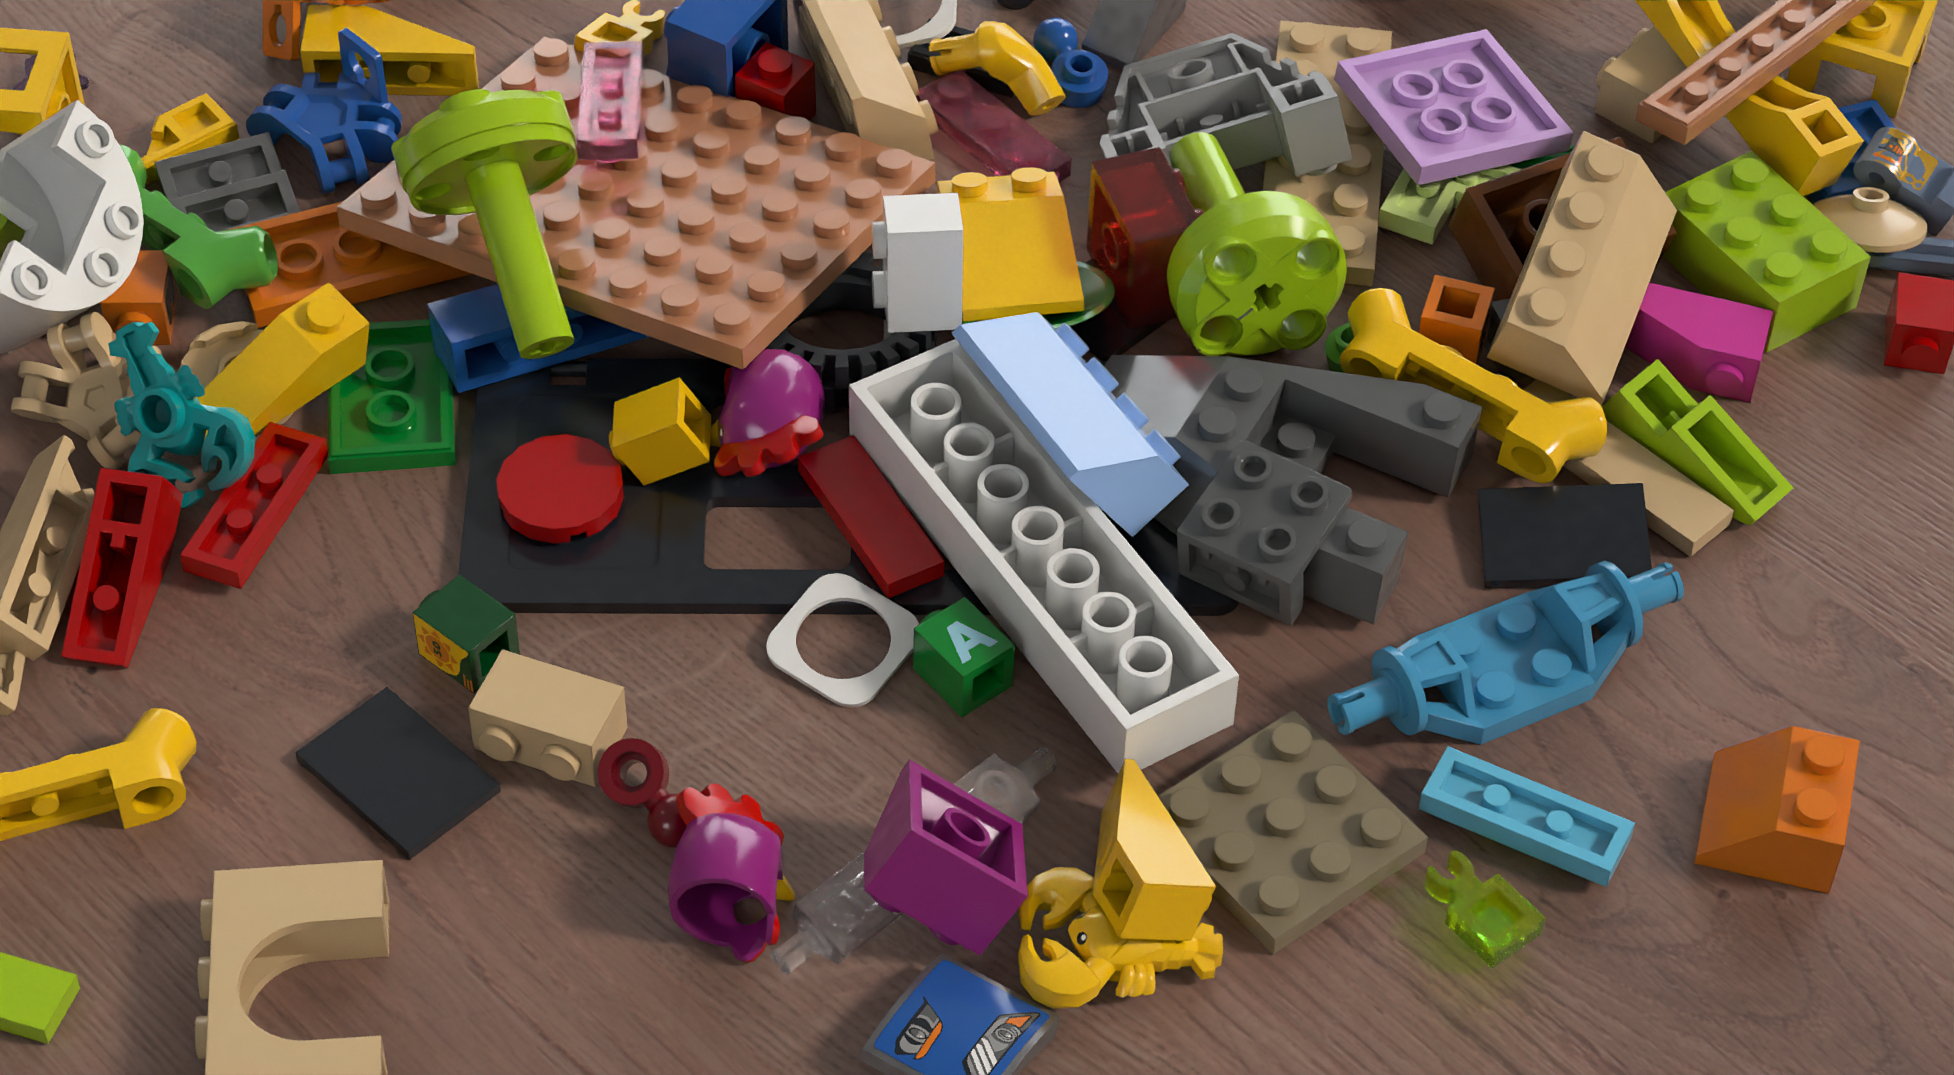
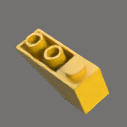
[1092,759,1216,941]

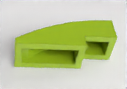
[1602,359,1794,526]

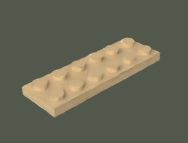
[1263,21,1392,286]

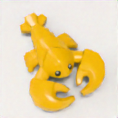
[1018,867,1223,1009]

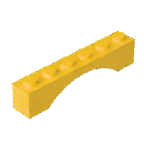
[1635,0,1864,196]

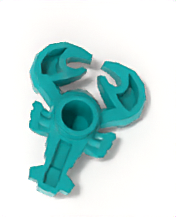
[108,322,255,510]

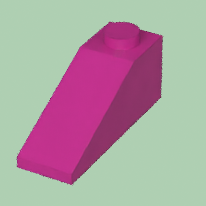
[1625,283,1773,403]

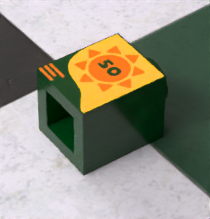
[412,574,520,693]

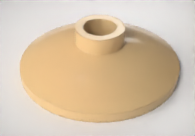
[1813,187,1927,253]

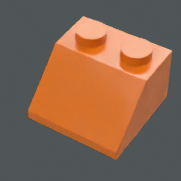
[1694,726,1860,894]

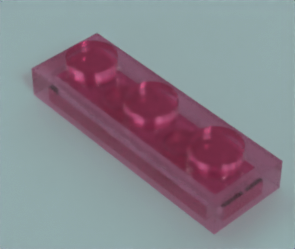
[577,41,644,163]
[916,70,1072,182]

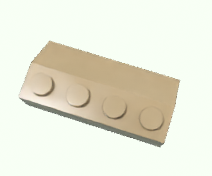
[791,0,938,160]
[1487,131,1677,405]

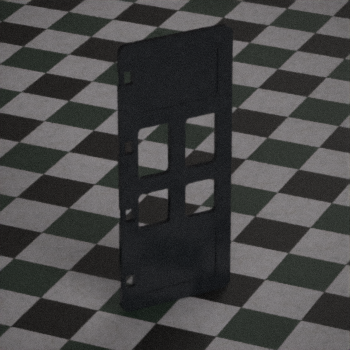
[458,358,1239,616]

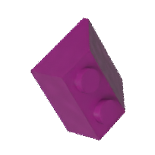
[864,759,1028,956]

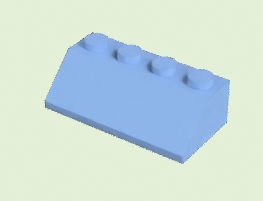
[952,312,1189,537]

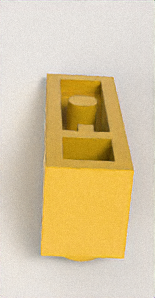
[300,4,479,96]
[197,282,370,461]

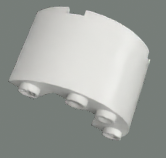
[0,100,144,354]

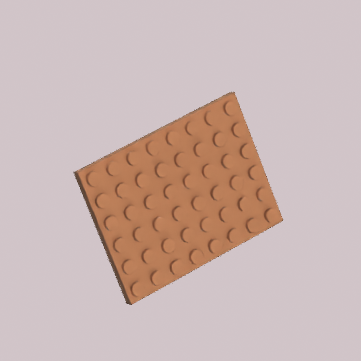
[337,37,936,369]

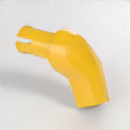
[929,21,1066,116]

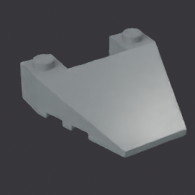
[1099,33,1352,228]

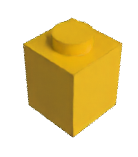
[609,377,711,486]

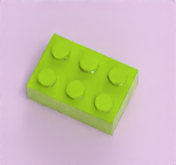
[1663,151,1871,353]

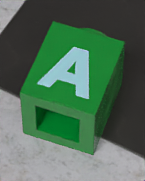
[913,597,1015,717]

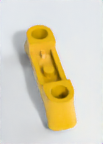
[1340,288,1607,483]
[0,708,197,841]

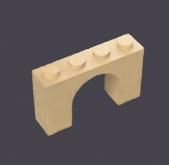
[195,860,389,1075]

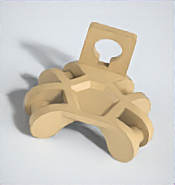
[11,312,179,470]

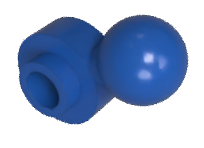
[1033,17,1108,108]

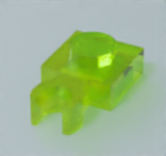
[1425,850,1546,968]

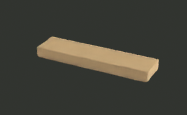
[1523,379,1734,557]

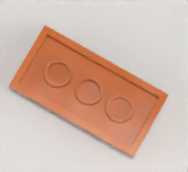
[227,201,472,328]

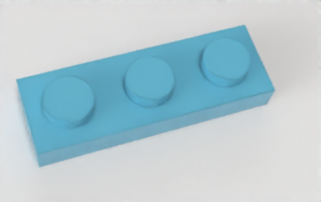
[1419,746,1635,887]

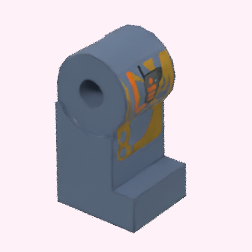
[1853,127,1954,236]

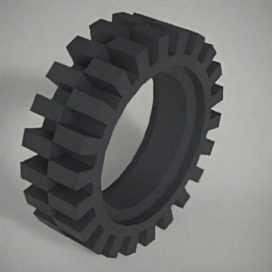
[765,252,937,411]

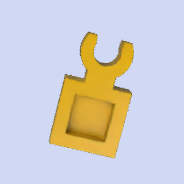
[574,0,665,65]

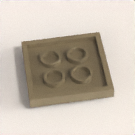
[1158,710,1428,955]

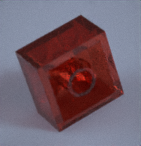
[1086,147,1203,329]

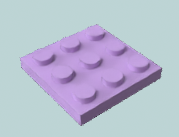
[1334,29,1574,185]

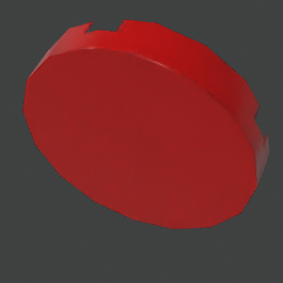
[496,434,624,544]

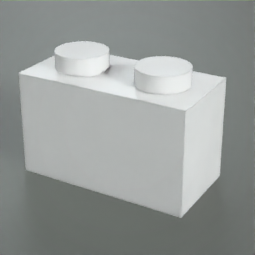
[872,193,963,333]

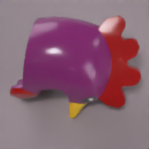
[710,349,825,477]
[667,784,795,964]

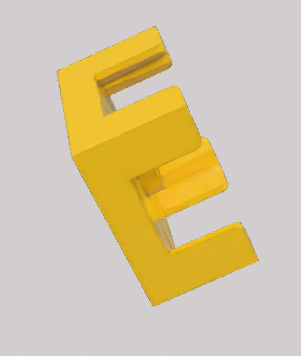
[1787,0,1938,118]
[0,28,85,135]

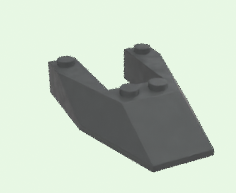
[1104,355,1482,625]

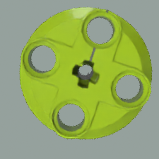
[391,89,578,359]
[1167,132,1347,357]

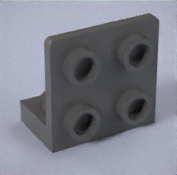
[1177,440,1352,626]

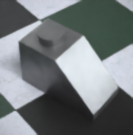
[1082,0,1186,70]

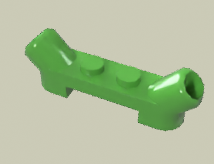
[120,145,278,309]

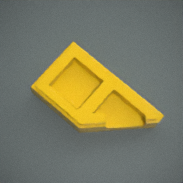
[141,93,240,184]

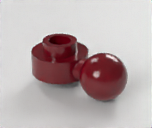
[598,738,687,847]

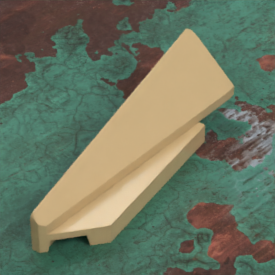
[0,435,95,716]

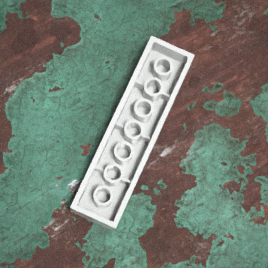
[849,339,1239,774]

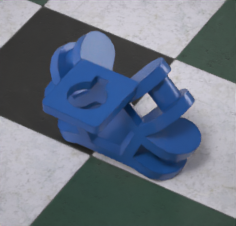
[246,28,403,194]

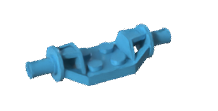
[1327,561,1684,745]

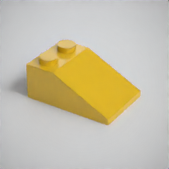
[937,167,1084,322]

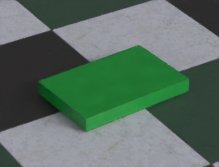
[328,319,456,474]

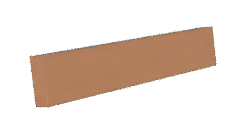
[1636,0,1877,145]

